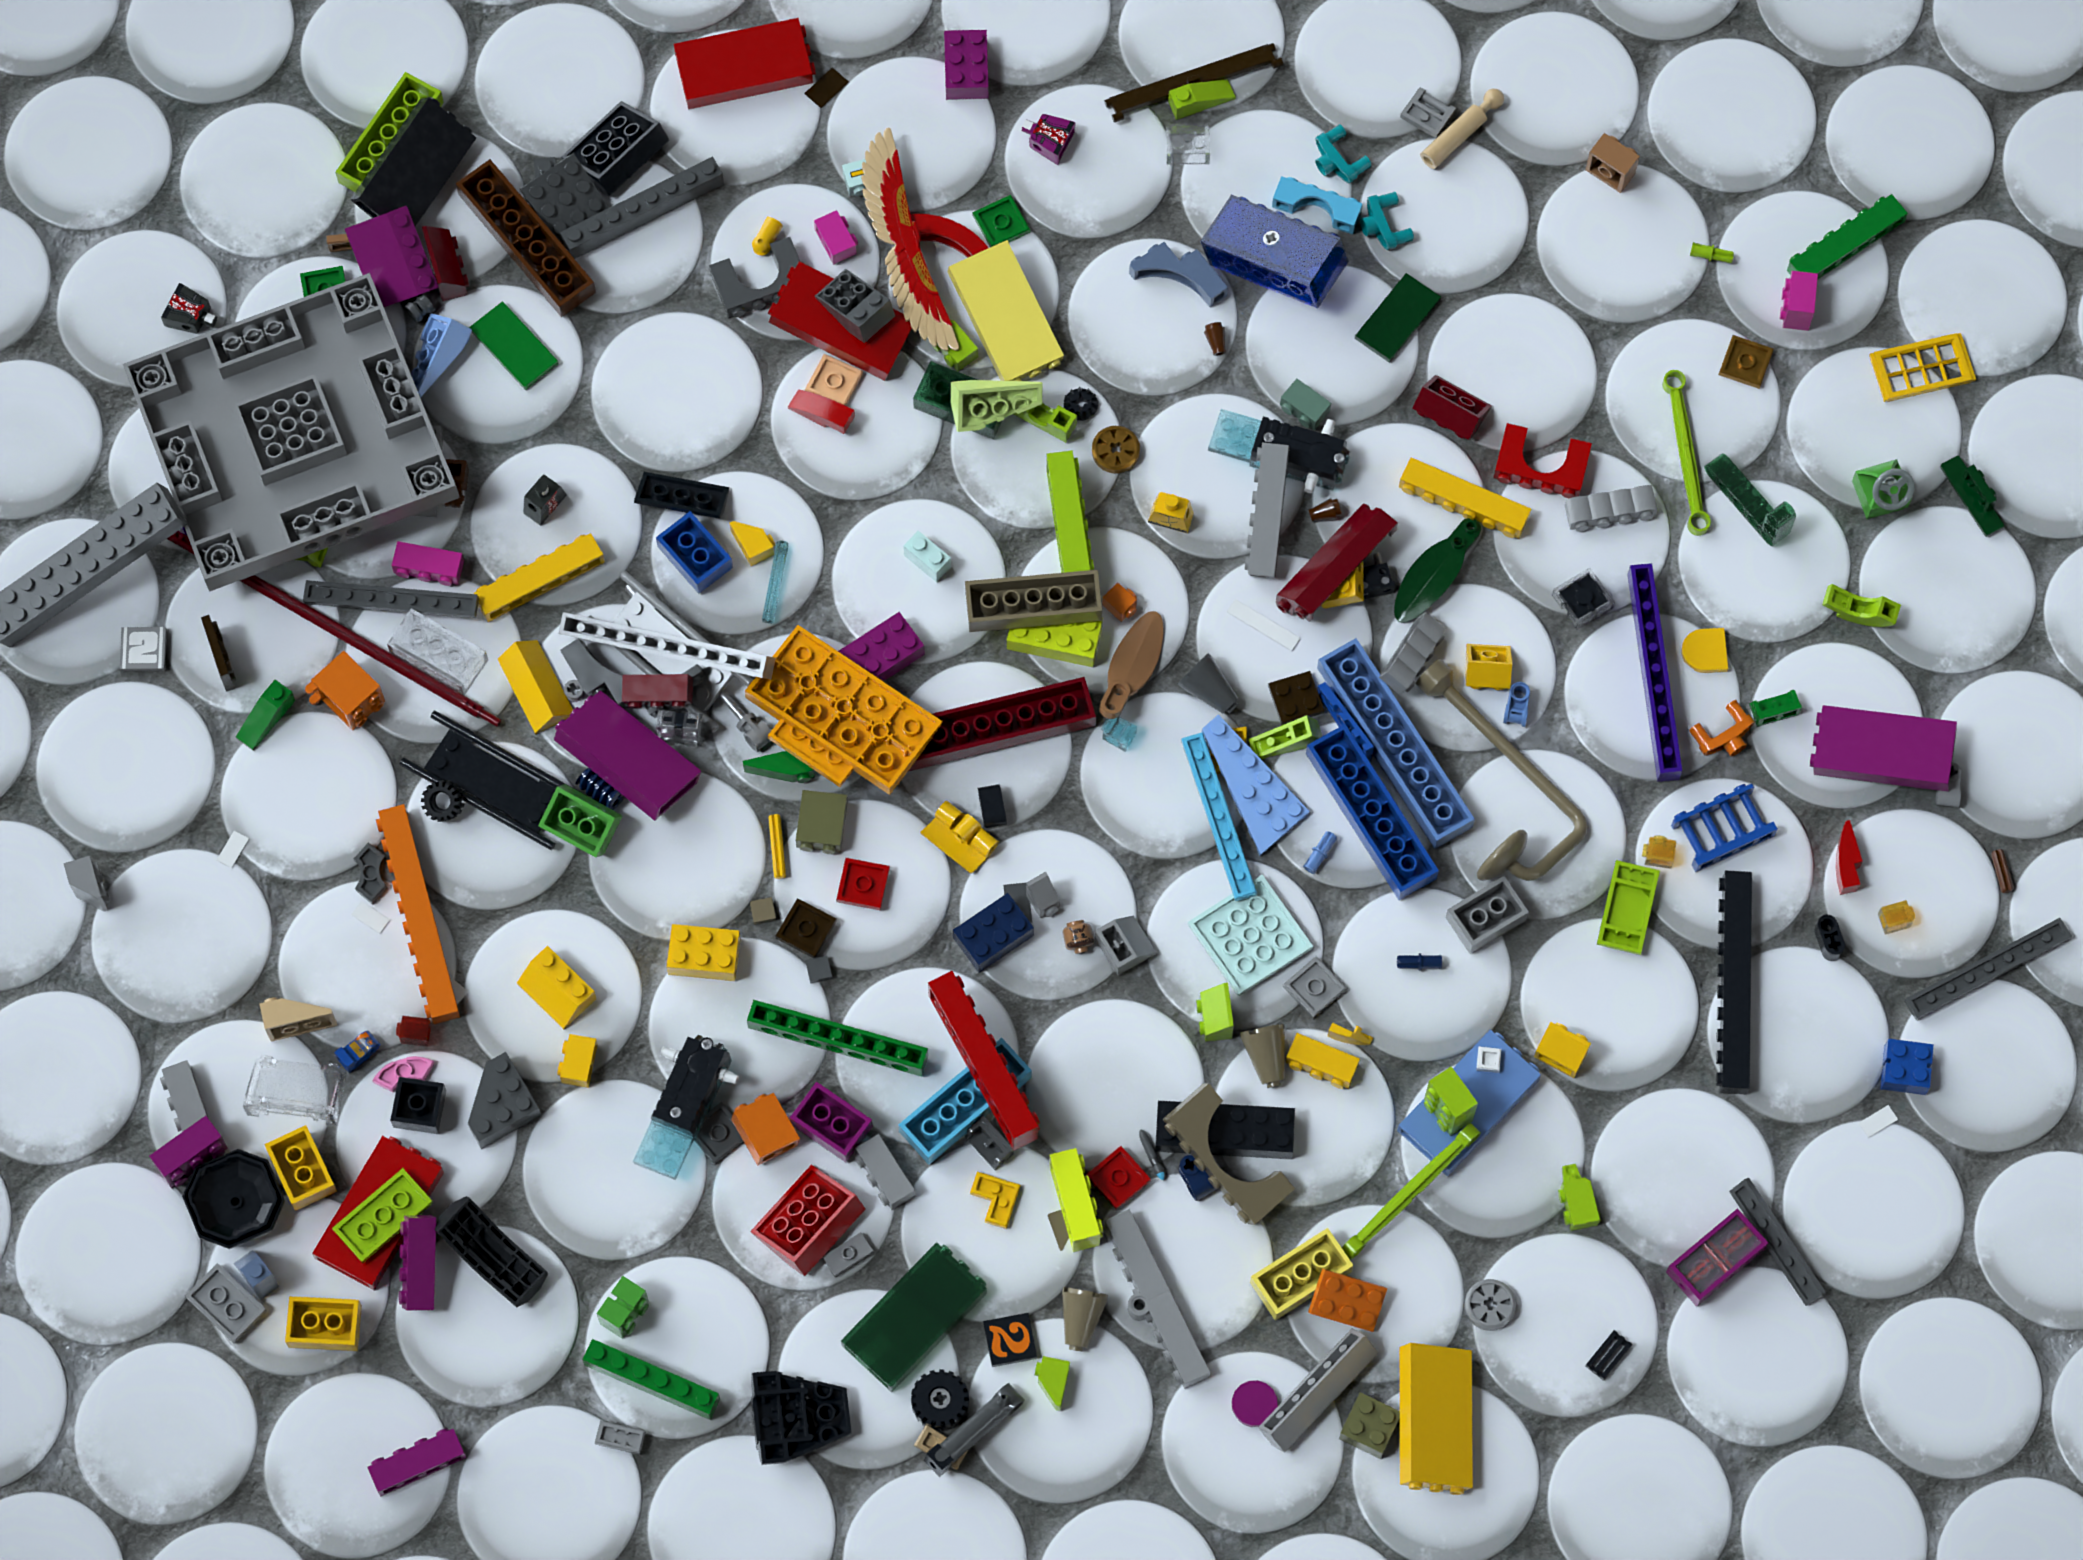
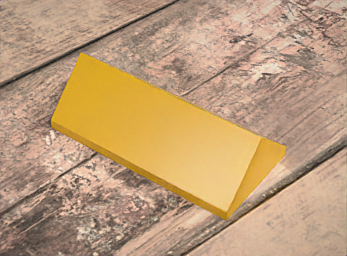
[498,640,573,735]

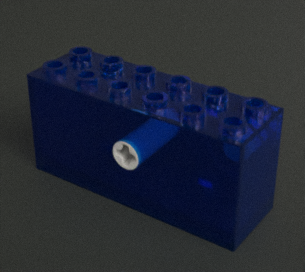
[1200,194,1349,308]

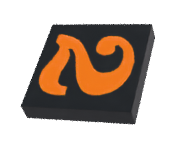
[983,1313,1037,1367]

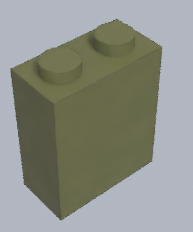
[795,790,848,854]

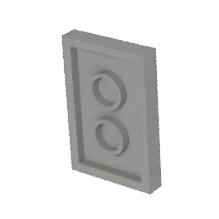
[185,1263,267,1344]

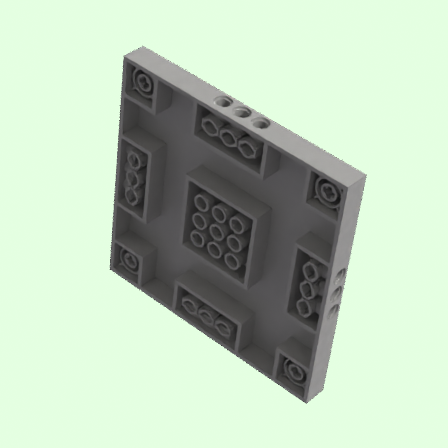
[123,273,460,592]

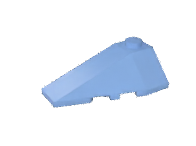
[411,313,472,398]

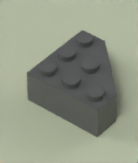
[468,1052,541,1149]

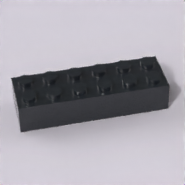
[1155,1100,1295,1159]

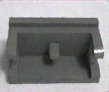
[965,1115,1014,1170]

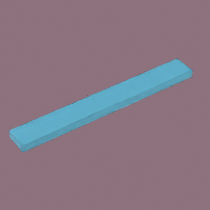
[1181,732,1257,902]

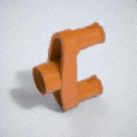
[1689,700,1755,757]

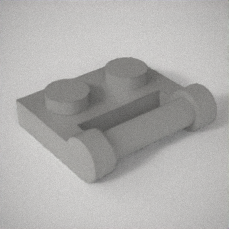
[1400,87,1457,139]

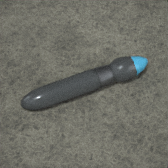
[1139,1130,1165,1180]

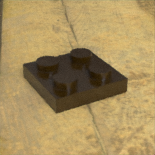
[1268,671,1324,725]
[775,898,837,958]

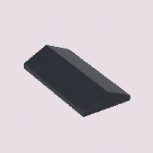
[634,472,729,519]

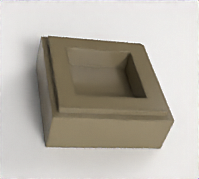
[750,897,776,925]

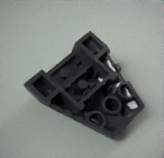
[751,1371,852,1465]

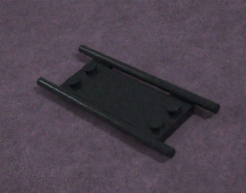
[399,710,585,851]

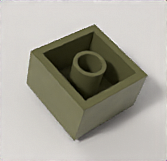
[1339,1392,1400,1459]

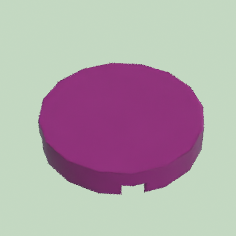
[1231,1380,1278,1427]

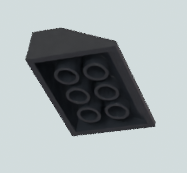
[561,101,669,196]

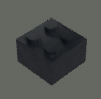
[390,1077,447,1134]

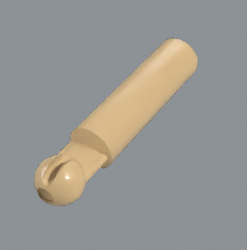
[1420,88,1504,169]

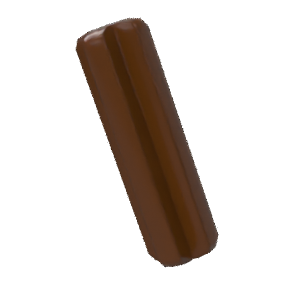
[1991,849,2014,893]

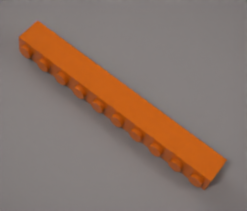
[376,804,460,1024]

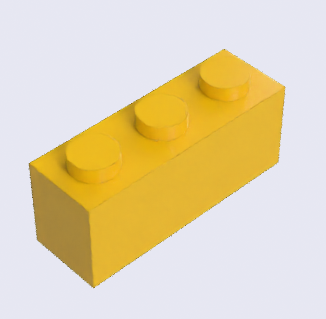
[1285,1033,1360,1089]

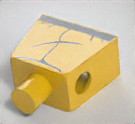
[1148,492,1194,534]

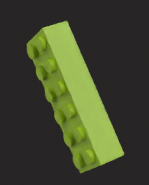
[335,72,444,192]
[1046,450,1094,573]

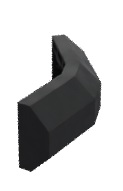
[435,1196,548,1308]

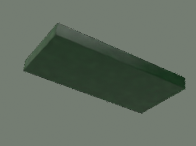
[1354,273,1441,363]

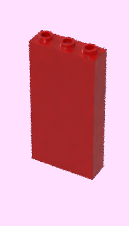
[674,18,816,110]
[768,261,912,381]
[312,1135,444,1291]

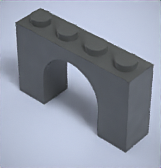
[709,237,800,318]

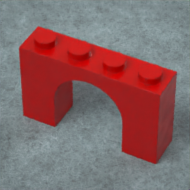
[1493,423,1592,499]

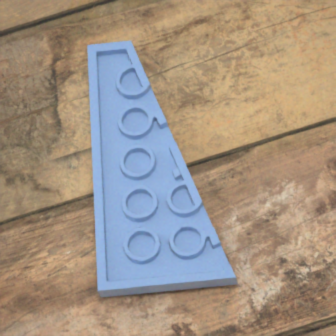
[1202,714,1310,856]

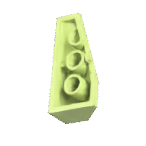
[951,380,1043,432]

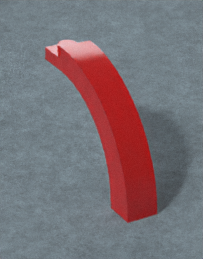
[910,214,988,258]

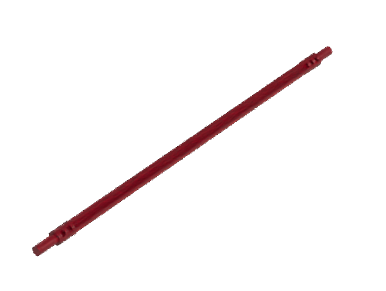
[167,531,502,727]

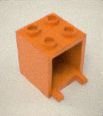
[305,651,385,731]

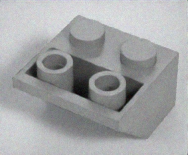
[63,856,110,912]
[1095,915,1157,975]

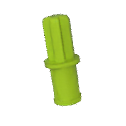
[1690,242,1734,263]

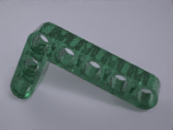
[1704,453,1796,546]

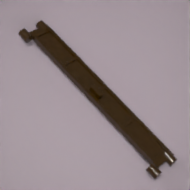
[1104,43,1284,123]

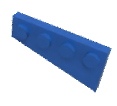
[1317,682,1374,762]

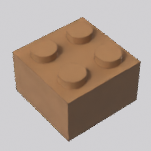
[1585,133,1640,193]

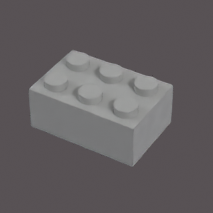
[1445,876,1529,954]

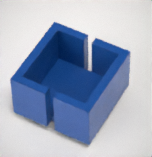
[1880,1039,1934,1095]

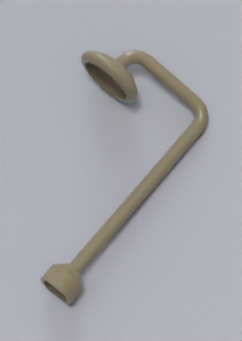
[1415,659,1588,881]

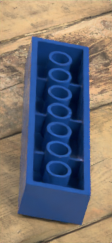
[1306,724,1439,900]

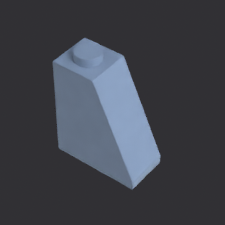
[234,1250,279,1300]

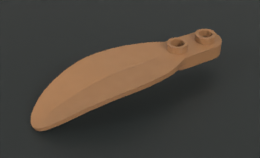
[1099,611,1163,719]

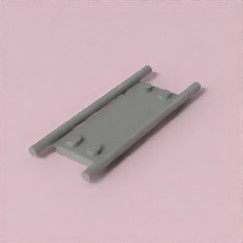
[589,570,753,732]

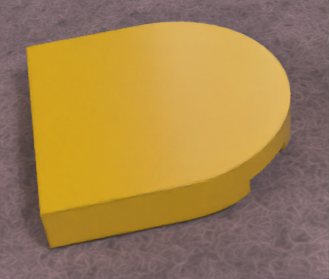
[1681,628,1728,673]

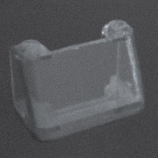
[243,1055,346,1126]

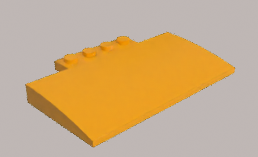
[745,625,942,795]

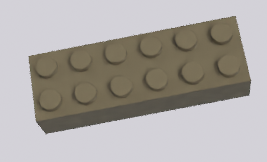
[965,570,1102,632]

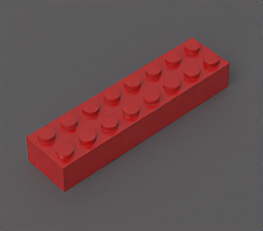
[928,971,1040,1151]

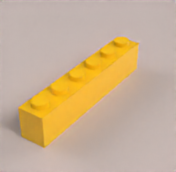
[1399,457,1531,539]
[473,533,605,622]

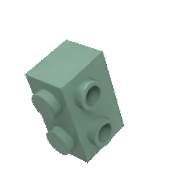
[1280,378,1331,430]

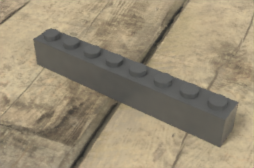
[560,156,724,259]

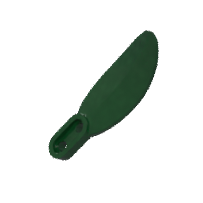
[1394,518,1481,623]

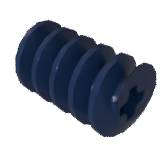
[575,768,624,810]

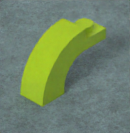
[1822,584,1901,627]

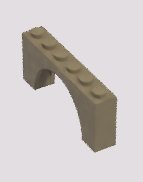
[1163,1083,1295,1225]

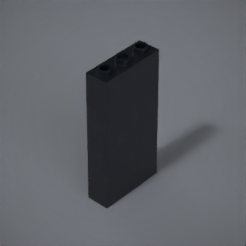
[350,97,476,227]

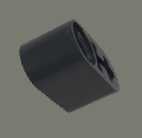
[977,784,1007,828]
[1814,914,1845,961]

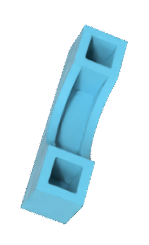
[1272,176,1363,235]

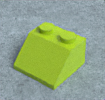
[1196,983,1234,1042]

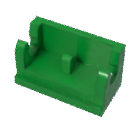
[1749,689,1802,727]

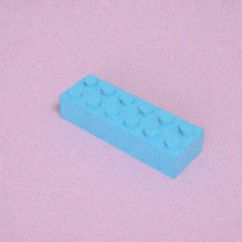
[898,1037,1032,1165]

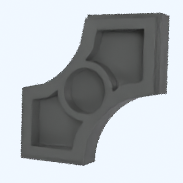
[353,842,387,905]

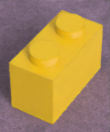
[557,1034,598,1088]

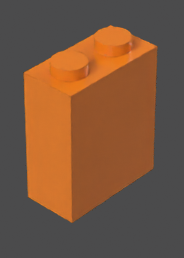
[731,1093,800,1166]

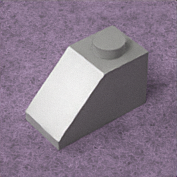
[1026,872,1060,918]

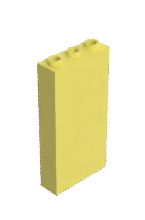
[947,240,1064,381]

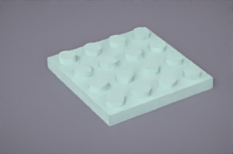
[1188,875,1313,996]

